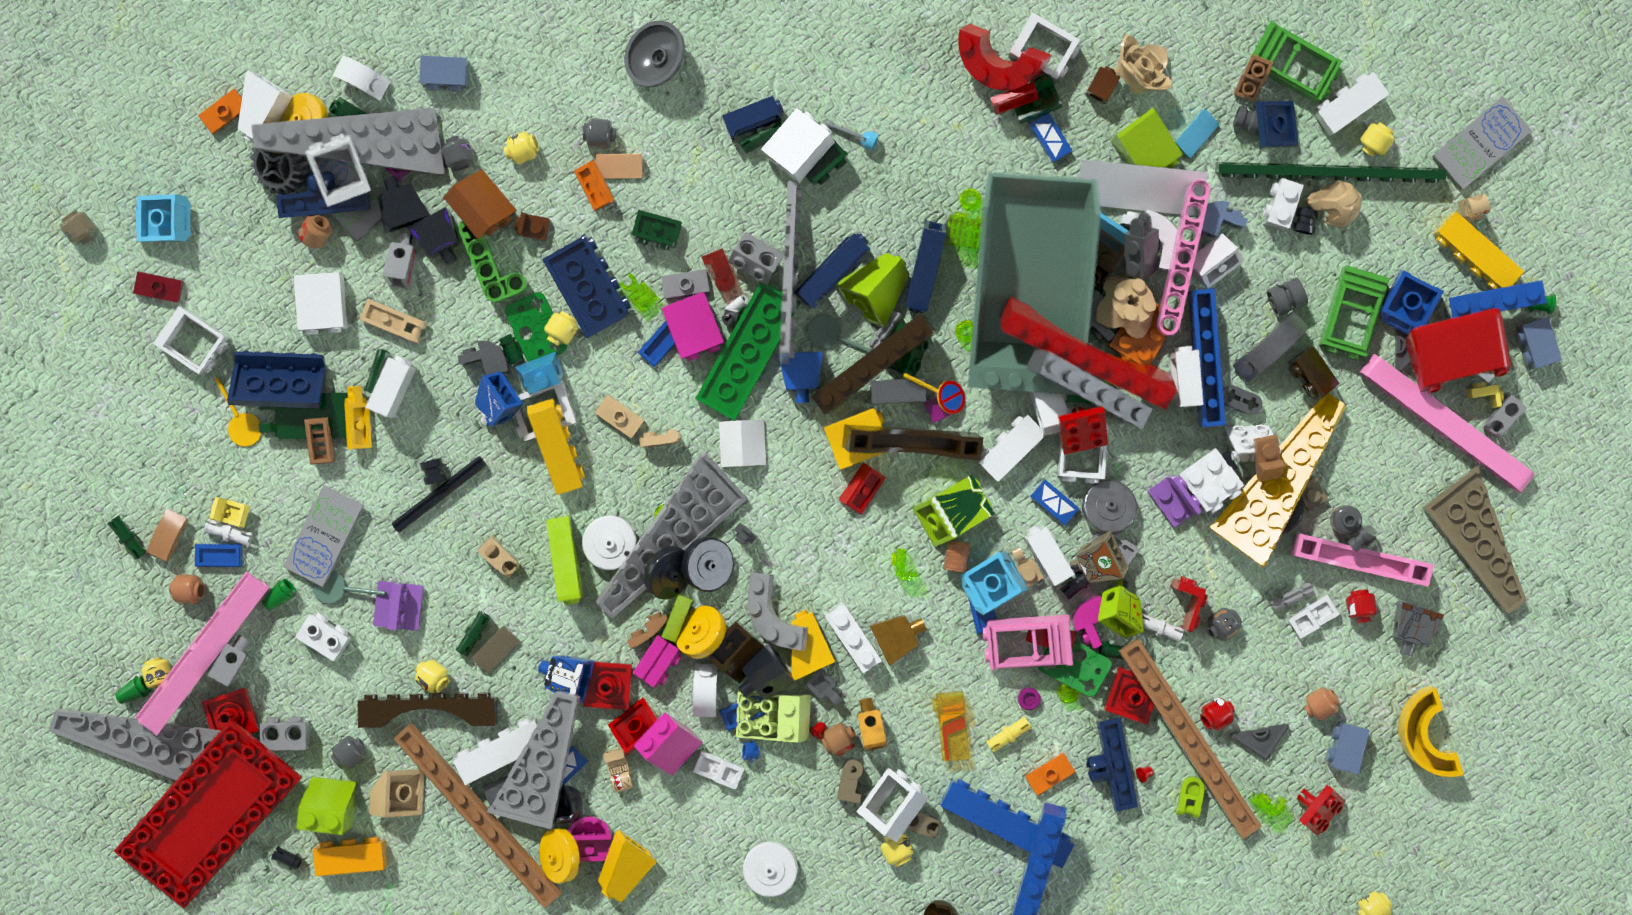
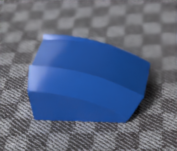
[1380,270,1444,335]

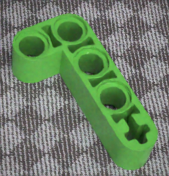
[459,221,528,303]

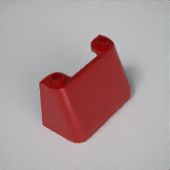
[1405,308,1511,393]

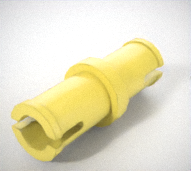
[986,716,1032,753]

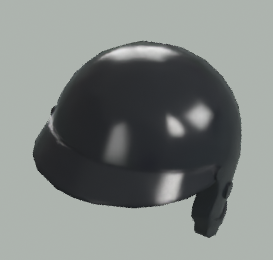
[555,784,585,825]

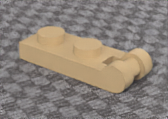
[359,299,428,344]

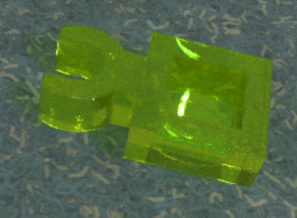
[619,273,660,314]

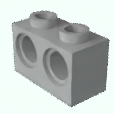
[728,231,785,285]
[260,716,310,751]

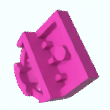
[568,816,613,862]

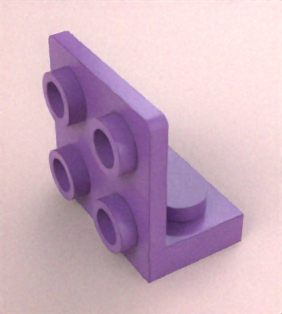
[1147,475,1202,528]

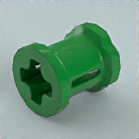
[1527,294,1556,314]

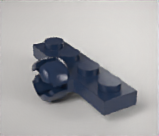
[276,172,371,218]
[1086,717,1138,812]

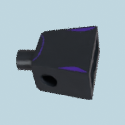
[407,207,460,265]

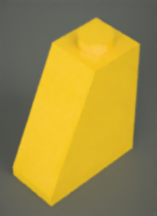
[791,609,835,680]
[598,829,657,903]

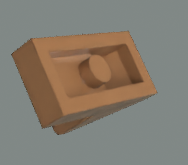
[1253,434,1285,482]

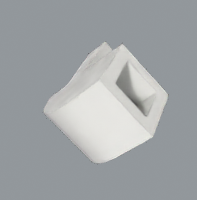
[333,56,391,101]
[693,663,718,717]

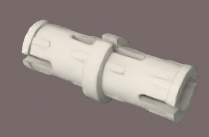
[204,519,253,547]
[1142,613,1184,642]

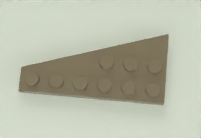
[1423,465,1527,615]

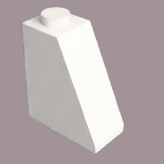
[238,71,293,143]

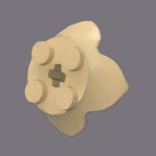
[1114,33,1173,95]
[1096,276,1156,339]

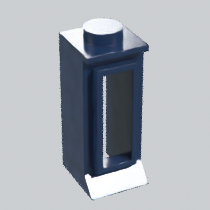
[722,95,784,142]

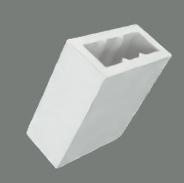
[761,109,835,183]
[294,272,347,335]
[365,355,417,418]

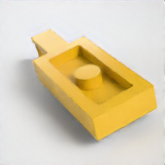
[344,386,372,449]

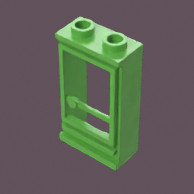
[1245,21,1343,103]
[1319,265,1390,360]

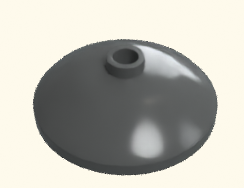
[624,20,685,87]

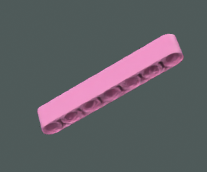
[1156,180,1210,336]

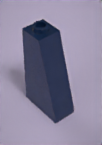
[905,220,947,313]

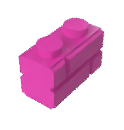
[633,634,682,688]

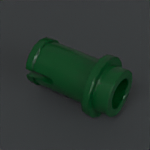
[499,334,523,364]
[1099,641,1124,661]

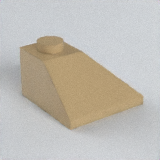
[369,769,424,818]

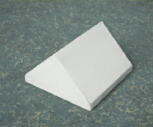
[719,420,766,467]

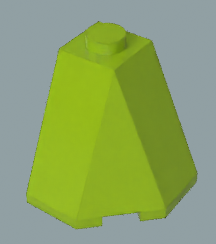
[837,253,910,327]

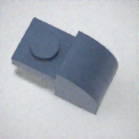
[1197,201,1248,238]

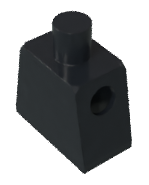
[378,176,429,234]
[738,643,796,699]

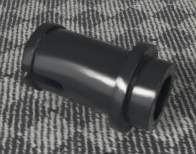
[1060,573,1090,600]
[271,846,303,870]

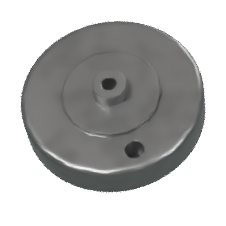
[1082,480,1137,535]

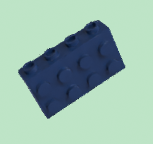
[542,234,632,339]
[227,351,327,409]

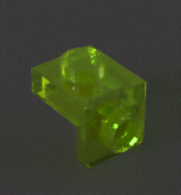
[891,548,918,581]

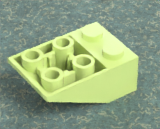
[736,692,811,743]

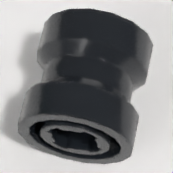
[1292,207,1320,235]
[419,458,447,485]

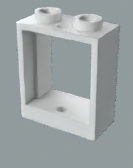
[1008,13,1080,82]
[305,134,371,207]
[153,306,229,375]
[1169,346,1203,408]
[513,380,578,441]
[1057,424,1109,483]
[1023,525,1075,586]
[857,767,928,842]

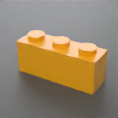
[313,836,387,876]

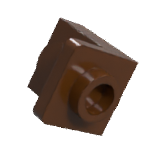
[514,212,550,241]

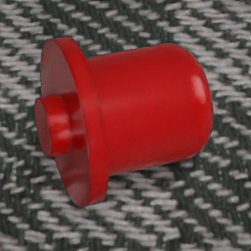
[809,722,827,740]
[1136,766,1154,783]

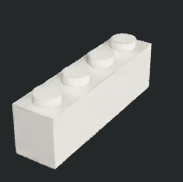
[453,717,539,785]

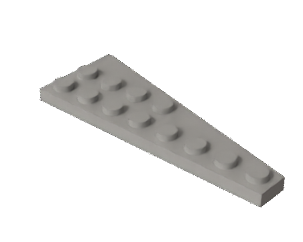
[251,108,445,176]
[780,181,801,364]
[596,451,748,619]
[49,708,221,780]

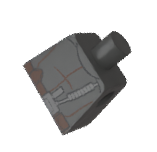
[1393,600,1444,657]

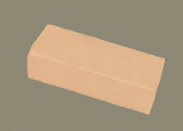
[596,154,643,179]

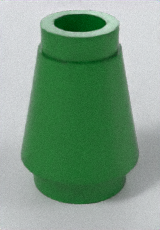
[262,578,296,611]
[115,676,151,704]

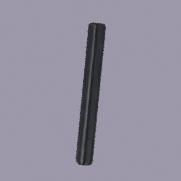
[392,456,487,532]

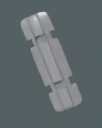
[869,310,902,349]
[1270,583,1314,611]

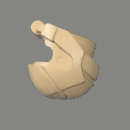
[1305,180,1362,228]

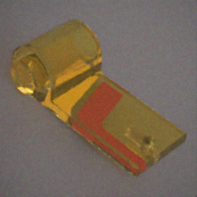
[932,691,970,762]

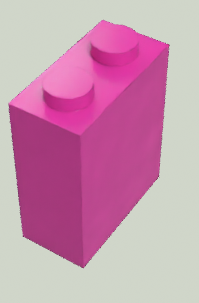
[661,292,724,362]
[634,712,703,775]

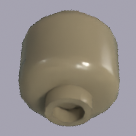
[61,210,96,245]

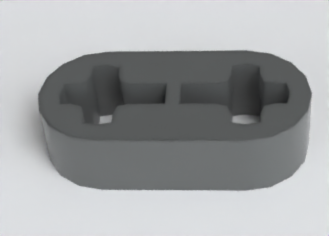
[1223,385,1262,414]

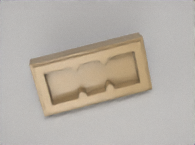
[594,394,645,439]

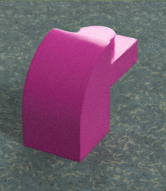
[1072,595,1102,649]

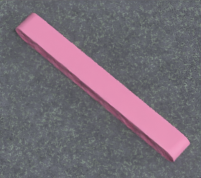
[1359,354,1535,493]

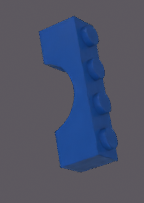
[1449,280,1547,318]

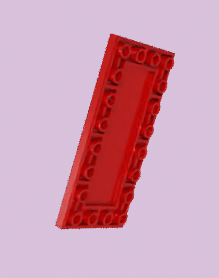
[113,718,302,909]

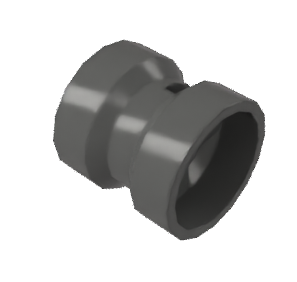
[1233,106,1258,134]

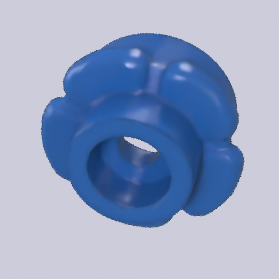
[742,741,759,763]

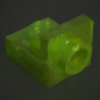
[1248,791,1287,818]

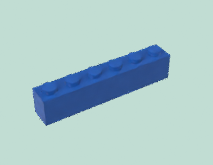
[1188,288,1226,427]
[939,778,1075,869]
[1011,802,1067,915]

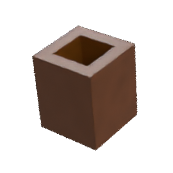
[1085,66,1120,104]

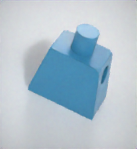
[515,352,564,394]

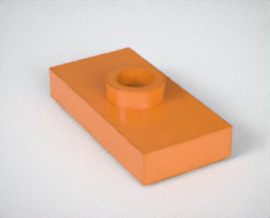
[198,88,242,135]
[574,160,615,211]
[1025,752,1075,796]

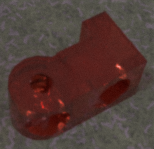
[702,248,735,292]

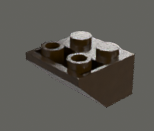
[1093,228,1125,291]
[1287,346,1339,399]
[706,620,765,684]

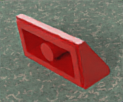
[839,463,886,515]

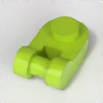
[1176,776,1205,818]

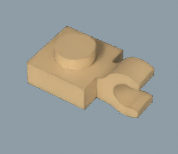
[1011,547,1043,587]

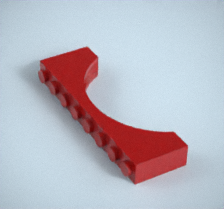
[1000,296,1177,410]

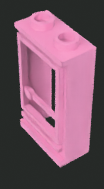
[983,615,1074,670]

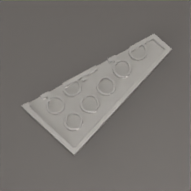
[487,691,580,829]

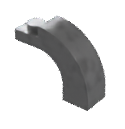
[1232,310,1309,382]

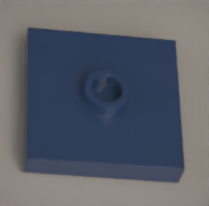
[1256,101,1299,148]

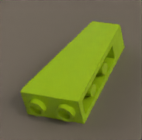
[546,516,585,605]

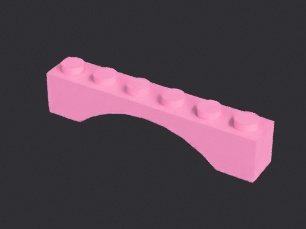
[1290,533,1434,587]

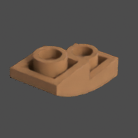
[1234,54,1273,102]
[147,509,189,563]
[627,612,669,649]

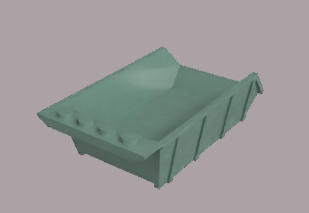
[968,172,1100,395]

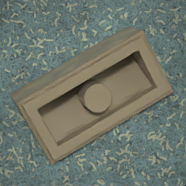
[471,625,520,673]

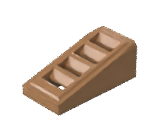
[304,417,335,465]

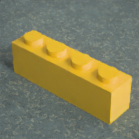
[1433,211,1525,290]
[527,398,585,495]

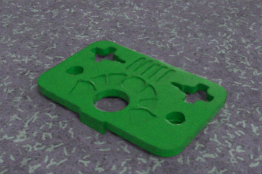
[505,292,567,362]
[1038,641,1112,697]

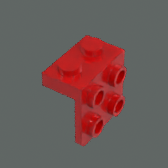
[1171,576,1208,633]

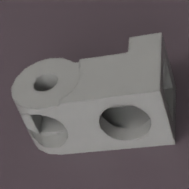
[1483,394,1527,438]

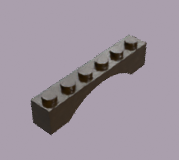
[811,314,937,414]
[842,424,983,460]
[357,692,498,728]

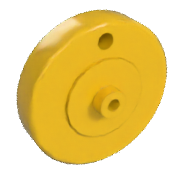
[279,93,328,122]
[676,606,726,659]
[539,828,580,884]

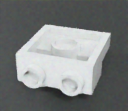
[1178,448,1244,513]

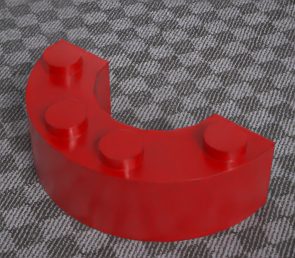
[958,24,1052,90]

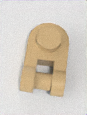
[639,429,681,448]

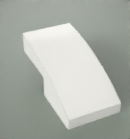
[1288,594,1340,639]
[692,750,744,790]

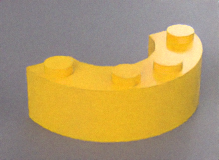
[1398,685,1464,777]

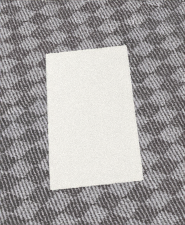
[1078,160,1208,216]

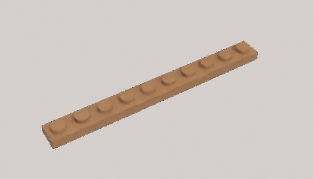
[1118,639,1262,839]
[394,723,562,908]

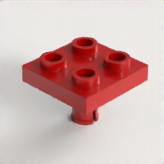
[1058,406,1109,455]
[583,661,632,710]
[1104,667,1154,725]
[201,687,260,734]
[1297,785,1346,836]

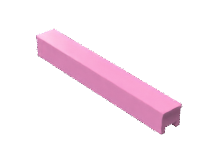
[135,571,269,736]

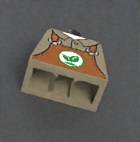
[1070,531,1129,583]

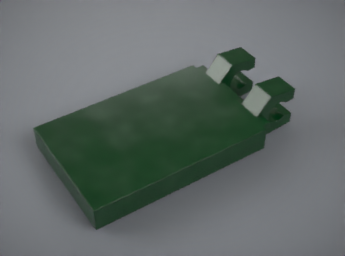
[259,393,347,439]

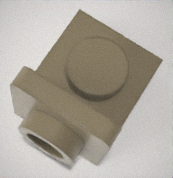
[1302,476,1328,511]

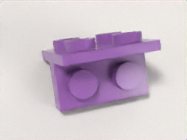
[373,581,424,631]

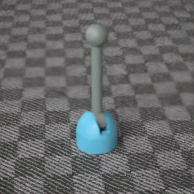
[825,120,879,151]

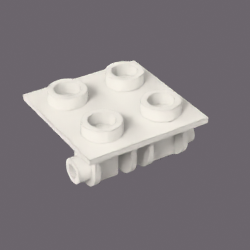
[1225,425,1281,462]

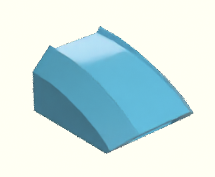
[136,194,192,242]
[961,551,1027,615]

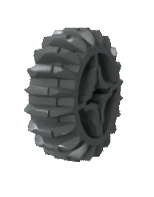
[249,147,310,195]

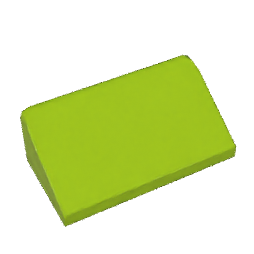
[662,594,692,642]

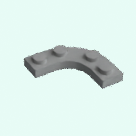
[748,572,808,651]

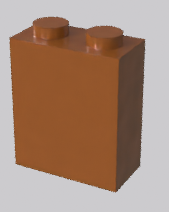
[443,169,517,239]

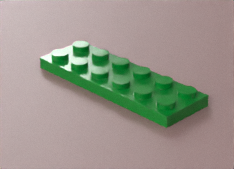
[695,281,801,421]

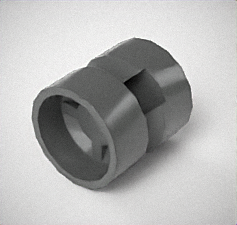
[1266,277,1308,317]

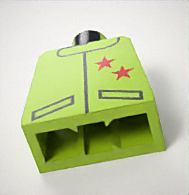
[1098,580,1143,639]

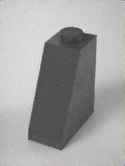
[870,378,930,405]

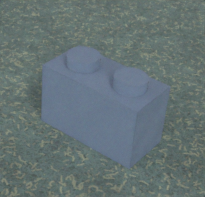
[419,56,469,92]
[1515,317,1562,369]
[1326,721,1370,774]

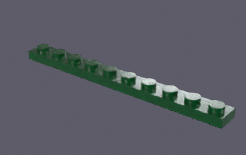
[1215,162,1447,183]

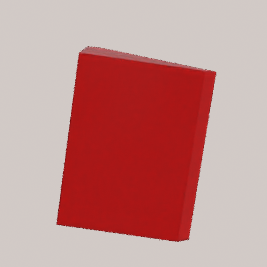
[608,697,660,756]

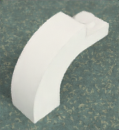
[1119,210,1184,272]

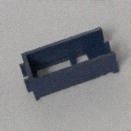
[794,233,870,309]

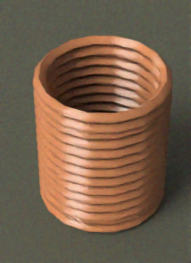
[943,540,971,573]

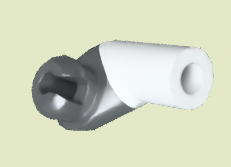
[722,294,749,326]

